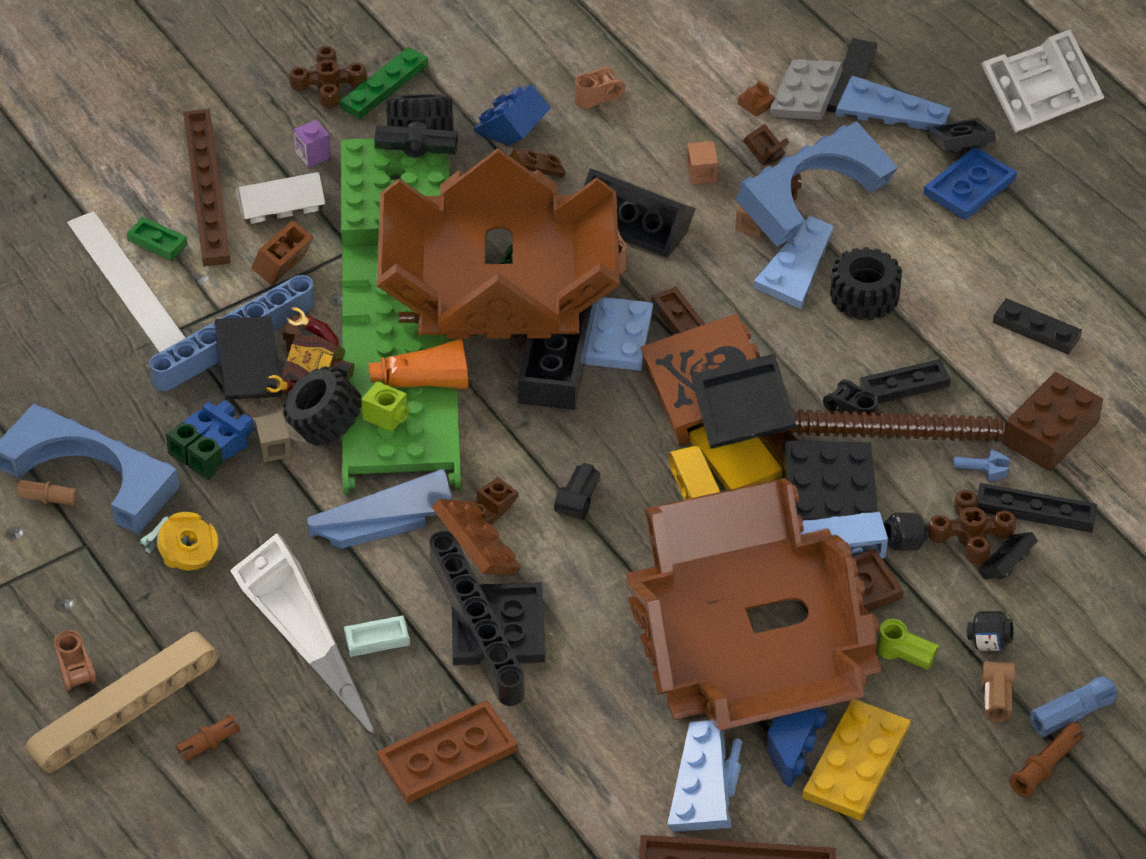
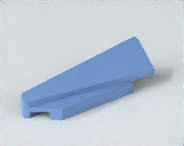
[307,469,452,549]

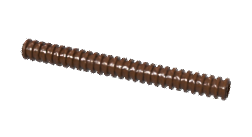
[774,409,1003,442]

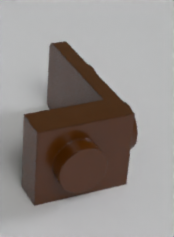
[510,148,566,178]

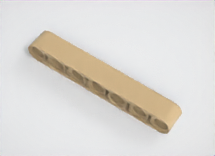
[25,631,219,773]

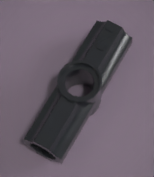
[374,122,458,158]

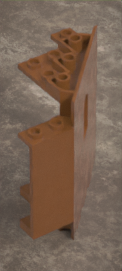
[377,148,620,339]
[625,478,881,730]

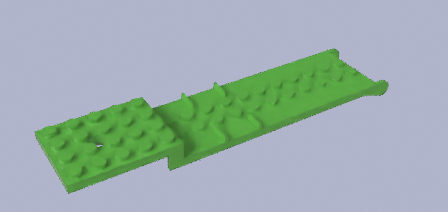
[341,138,461,495]

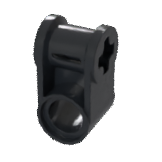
[823,379,878,415]

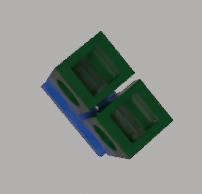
[166,400,254,480]

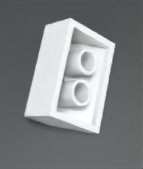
[235,172,325,224]

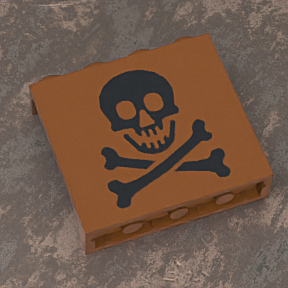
[640,314,760,446]

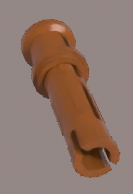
[1009,722,1084,798]

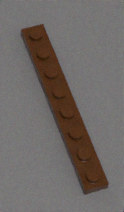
[183,109,231,266]

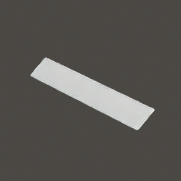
[67,211,185,352]

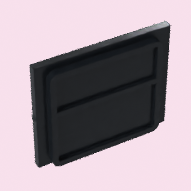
[690,353,797,449]

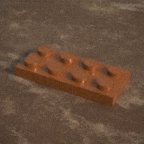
[376,700,518,804]

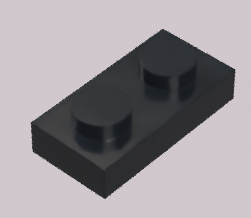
[978,532,1038,579]

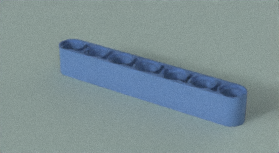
[149,275,315,391]

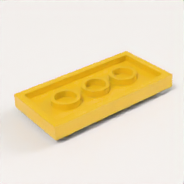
[802,699,911,821]

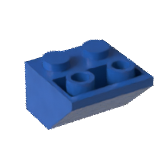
[473,84,551,146]

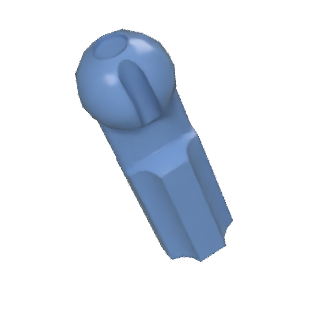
[1029,676,1118,737]

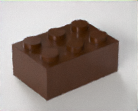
[1002,371,1103,472]

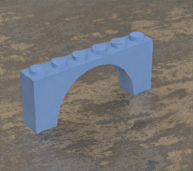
[735,121,898,246]
[0,404,179,535]

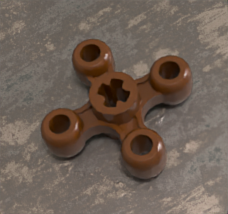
[289,46,367,109]
[928,490,1016,565]

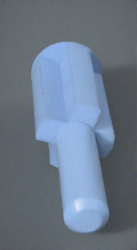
[724,738,743,797]

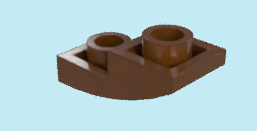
[473,477,519,525]

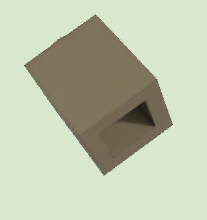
[255,413,292,463]

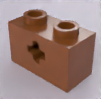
[251,220,313,285]

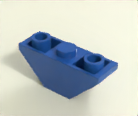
[766,706,828,787]

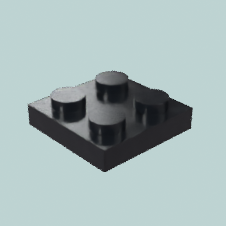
[927,118,996,153]

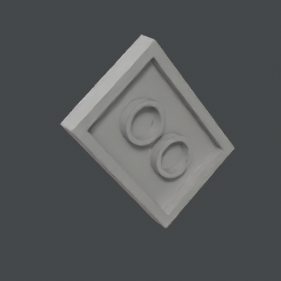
[770,59,843,120]

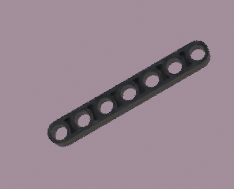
[429,531,525,706]

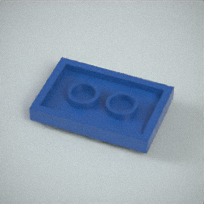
[923,148,1017,220]

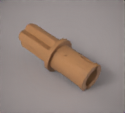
[17,480,78,507]

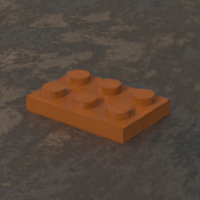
[432,499,521,575]

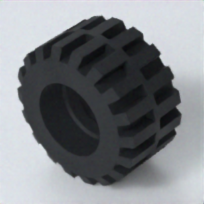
[386,94,454,131]
[830,247,902,320]
[283,366,362,446]

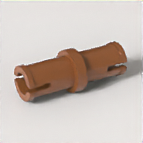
[176,714,241,763]

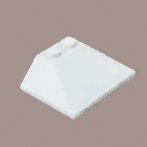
[981,30,1104,133]

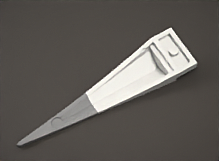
[230,533,376,735]

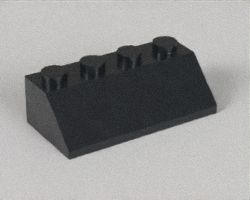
[583,168,696,257]

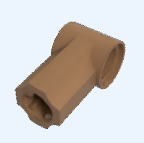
[981,661,1015,722]

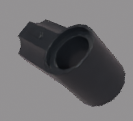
[554,463,600,520]

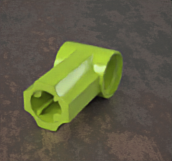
[876,619,939,670]

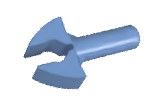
[953,450,1010,481]

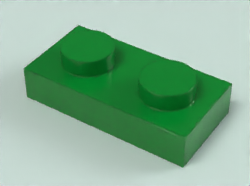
[126,217,188,261]

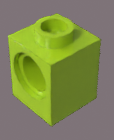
[361,381,409,432]

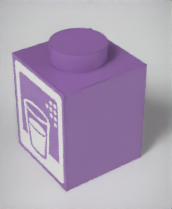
[293,120,331,168]

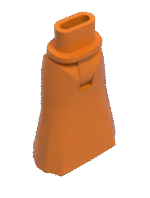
[368,339,469,390]

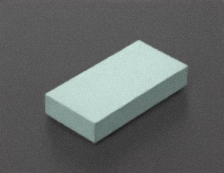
[344,615,410,657]

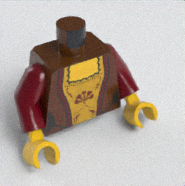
[266,307,355,394]

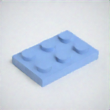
[586,297,653,371]

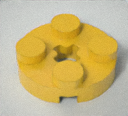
[157,512,218,570]

